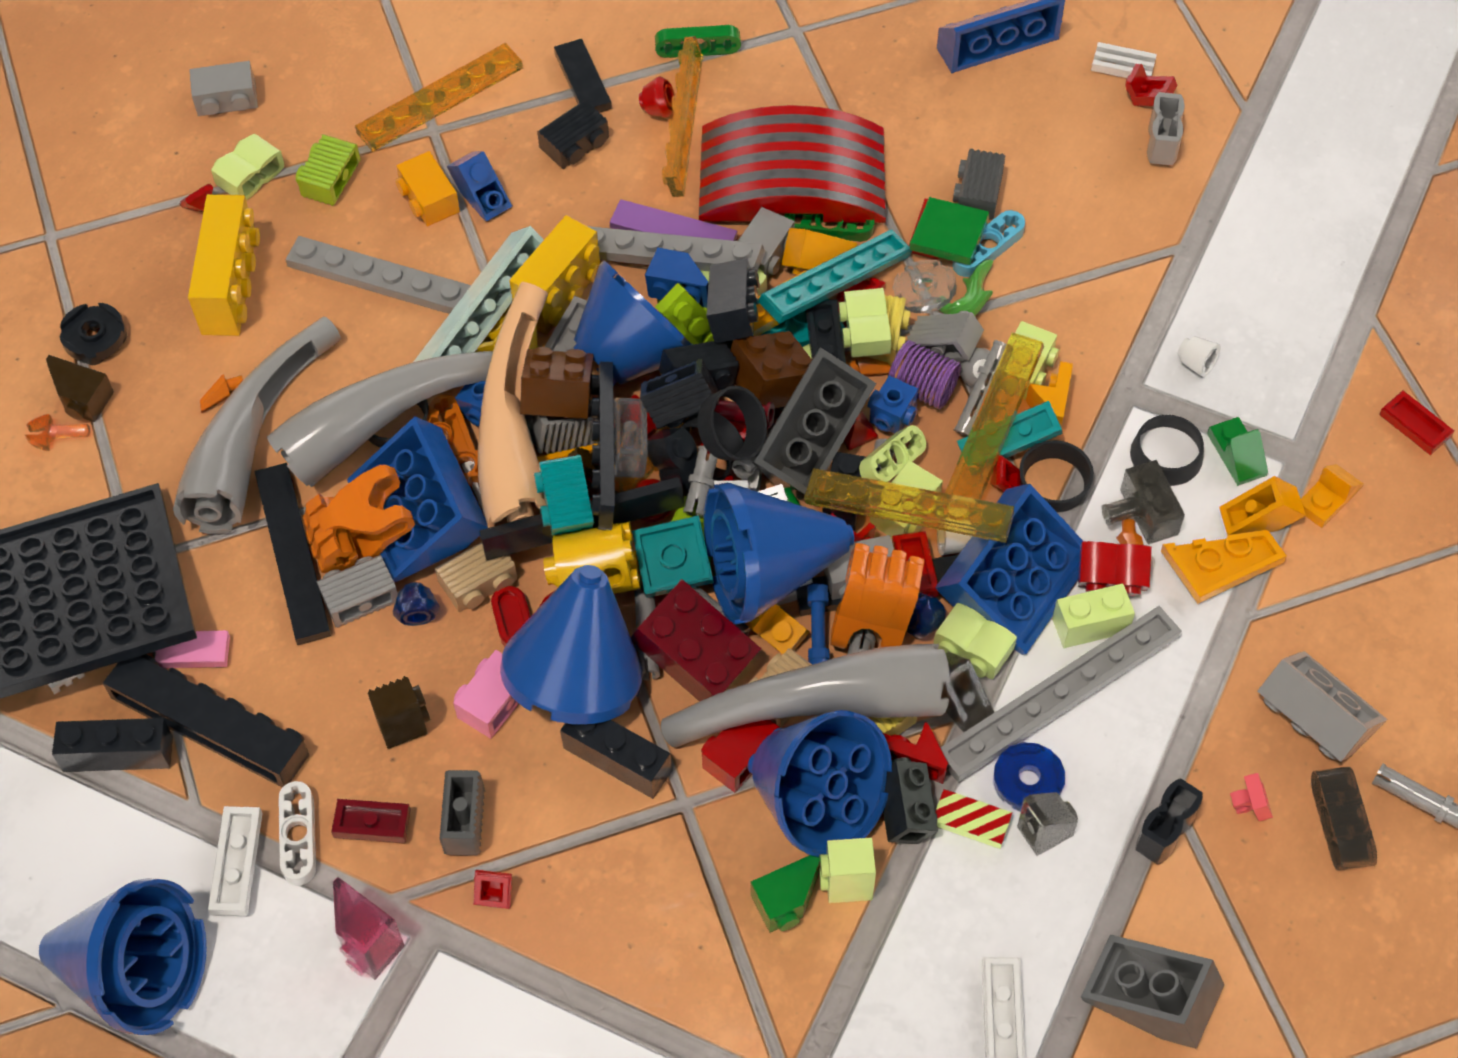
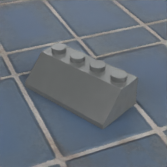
[752,348,877,500]

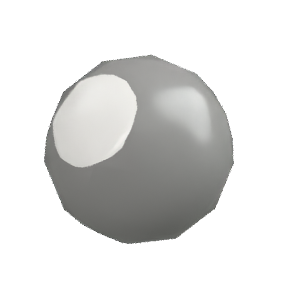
[960,348,997,387]

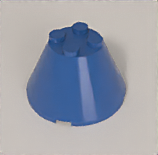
[573,260,692,386]
[748,710,892,857]

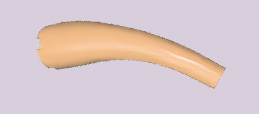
[478,282,548,528]

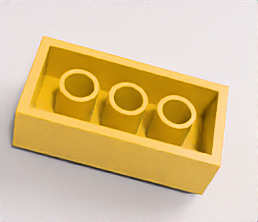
[188,194,260,336]

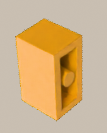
[395,151,460,227]

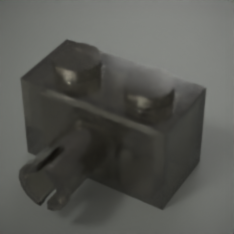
[1101,460,1185,545]

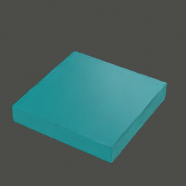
[632,516,714,598]

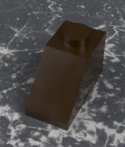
[46,355,114,422]

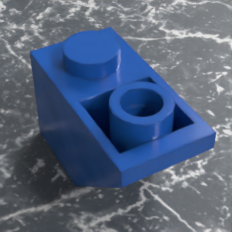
[447,151,512,221]
[645,247,709,308]

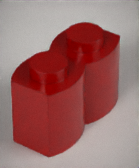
[1078,541,1152,596]

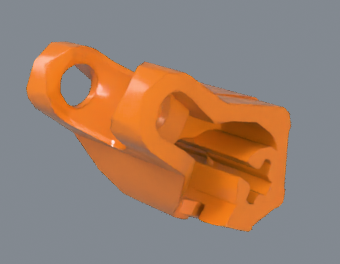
[303,465,415,573]
[830,543,924,649]

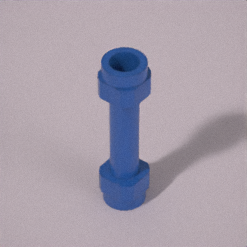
[807,584,829,665]

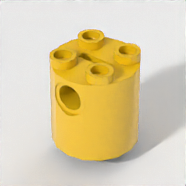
[543,522,641,594]

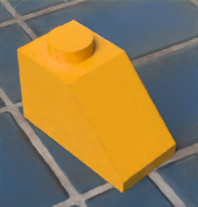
[781,228,858,275]
[1219,476,1306,535]

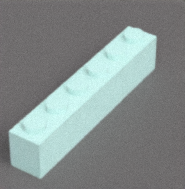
[413,226,544,362]

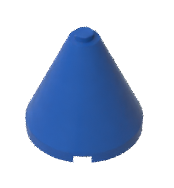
[704,483,854,624]
[500,565,643,724]
[39,878,207,1035]

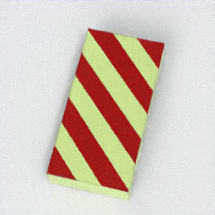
[935,789,1013,849]

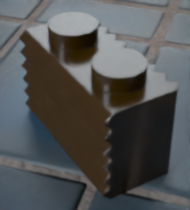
[367,676,431,749]

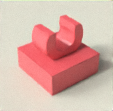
[1230,773,1273,821]

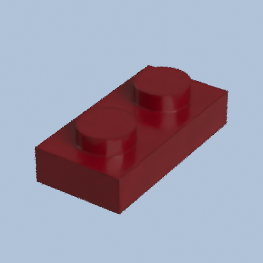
[331,799,411,843]

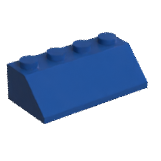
[937,0,1065,73]

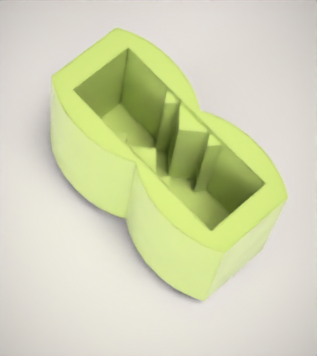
[211,134,285,200]
[839,288,891,357]
[934,603,1017,679]

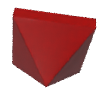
[179,184,213,212]
[843,411,878,451]
[990,455,1020,492]
[473,870,512,909]

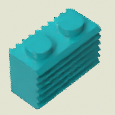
[534,455,594,535]

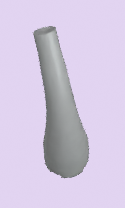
[173,316,341,534]
[267,351,493,487]
[661,644,950,747]

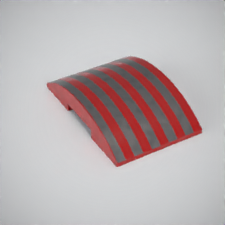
[699,105,886,223]

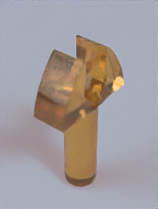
[25,414,91,451]

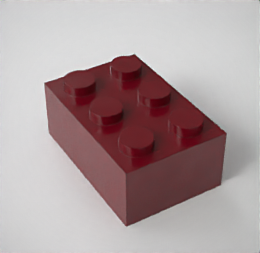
[631,579,761,701]

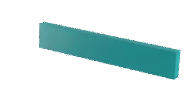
[759,229,912,324]

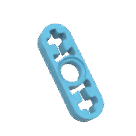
[952,210,1025,277]

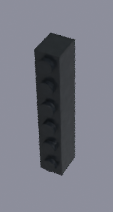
[103,654,309,788]

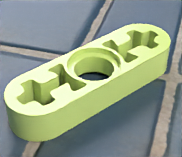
[859,425,926,487]

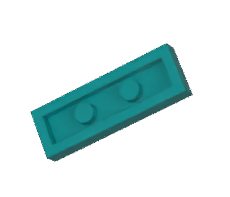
[957,401,1063,474]

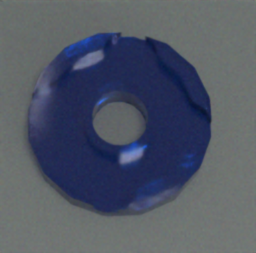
[993,742,1065,813]

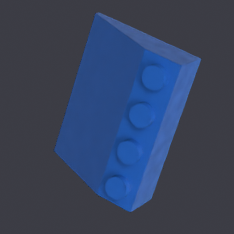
[347,416,488,582]
[935,484,1083,655]

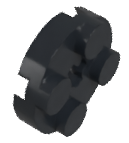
[59,303,128,365]

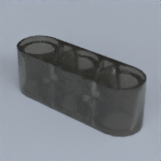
[1311,766,1377,871]

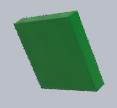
[910,197,989,265]

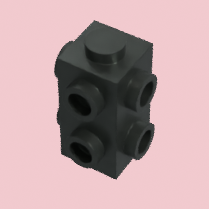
[883,757,938,844]

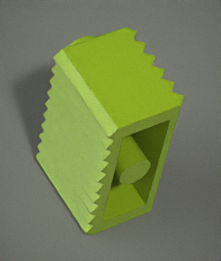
[296,134,361,206]

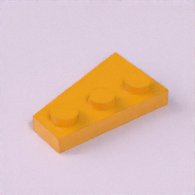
[1161,530,1287,604]

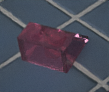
[333,877,405,980]

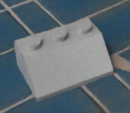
[1257,651,1387,762]

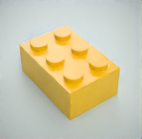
[509,215,600,335]

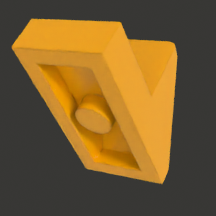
[1026,361,1073,426]
[1301,464,1364,528]
[745,604,810,654]

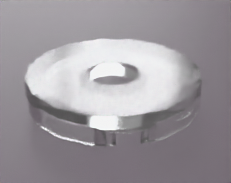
[893,260,957,313]

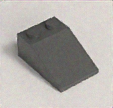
[1081,934,1224,1049]

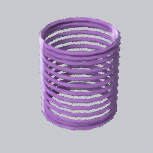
[888,340,961,410]

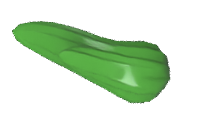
[936,260,994,316]

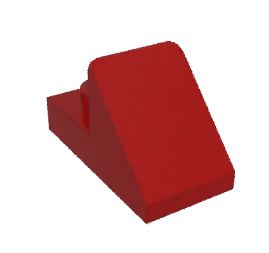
[883,722,948,784]

